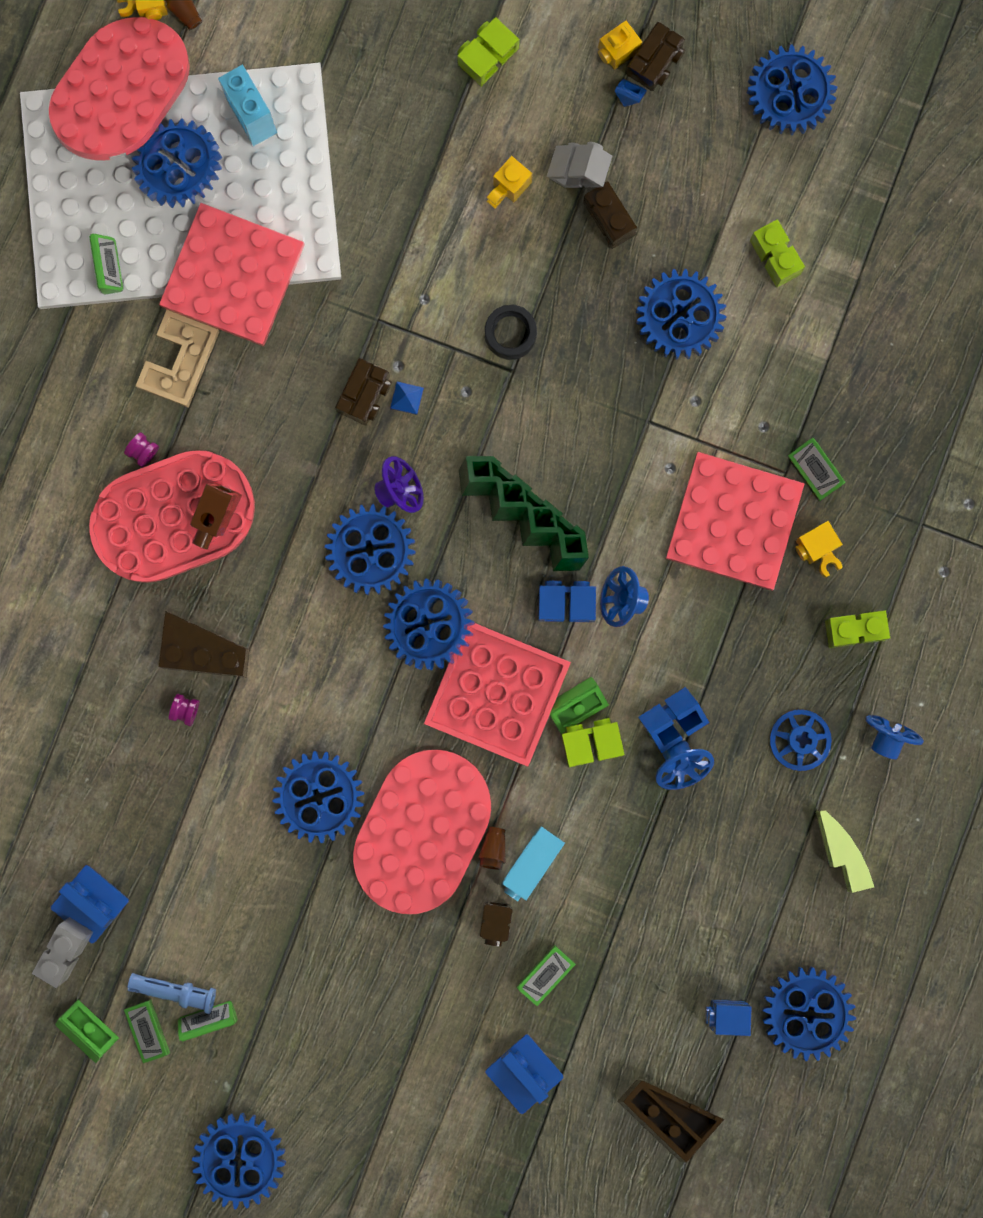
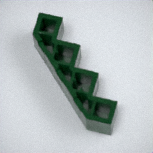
[459,456,589,571]

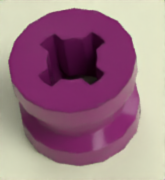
[124,432,159,468]
[169,693,200,726]

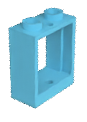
[218,64,277,146]
[502,826,565,901]

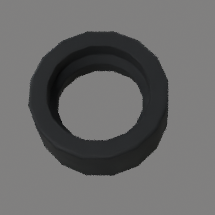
[485,304,537,360]

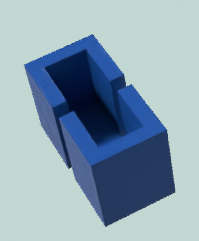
[539,581,596,622]
[638,687,709,753]
[705,1000,751,1036]

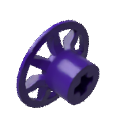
[374,456,424,513]

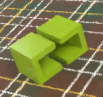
[457,17,520,87]
[750,219,805,288]
[825,610,890,648]
[561,718,625,768]

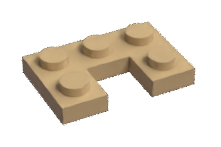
[136,310,219,408]

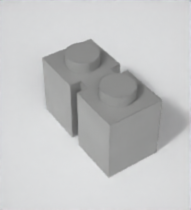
[547,142,612,188]
[32,917,93,988]

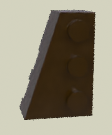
[158,611,250,678]
[617,1080,724,1163]

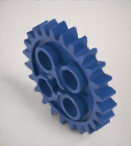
[747,44,837,135]
[132,118,222,208]
[636,269,727,360]
[325,504,416,596]
[383,579,475,671]
[272,751,365,843]
[762,967,856,1061]
[192,1113,286,1209]

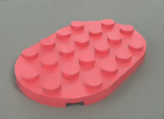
[49,17,190,161]
[89,450,255,583]
[353,750,491,914]

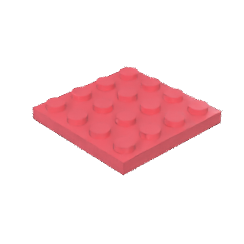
[159,203,305,346]
[666,452,805,591]
[424,623,571,767]

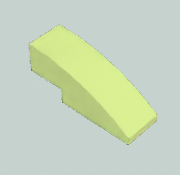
[816,810,874,893]

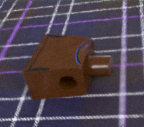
[190,483,242,549]

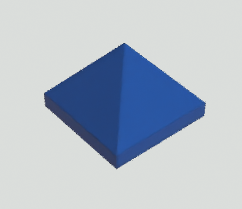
[615,79,647,107]
[390,382,424,415]

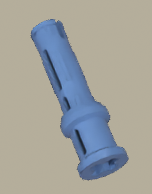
[127,973,216,1014]

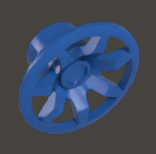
[600,566,649,627]
[770,710,832,771]
[865,715,924,760]
[656,741,714,790]

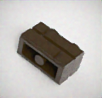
[626,22,686,91]
[583,181,637,249]
[335,358,392,425]
[480,901,513,947]

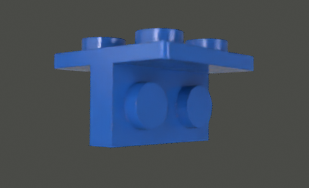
[51,865,129,943]
[485,1034,563,1114]

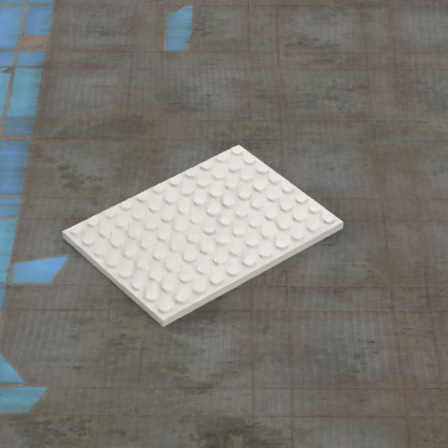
[20,63,341,309]

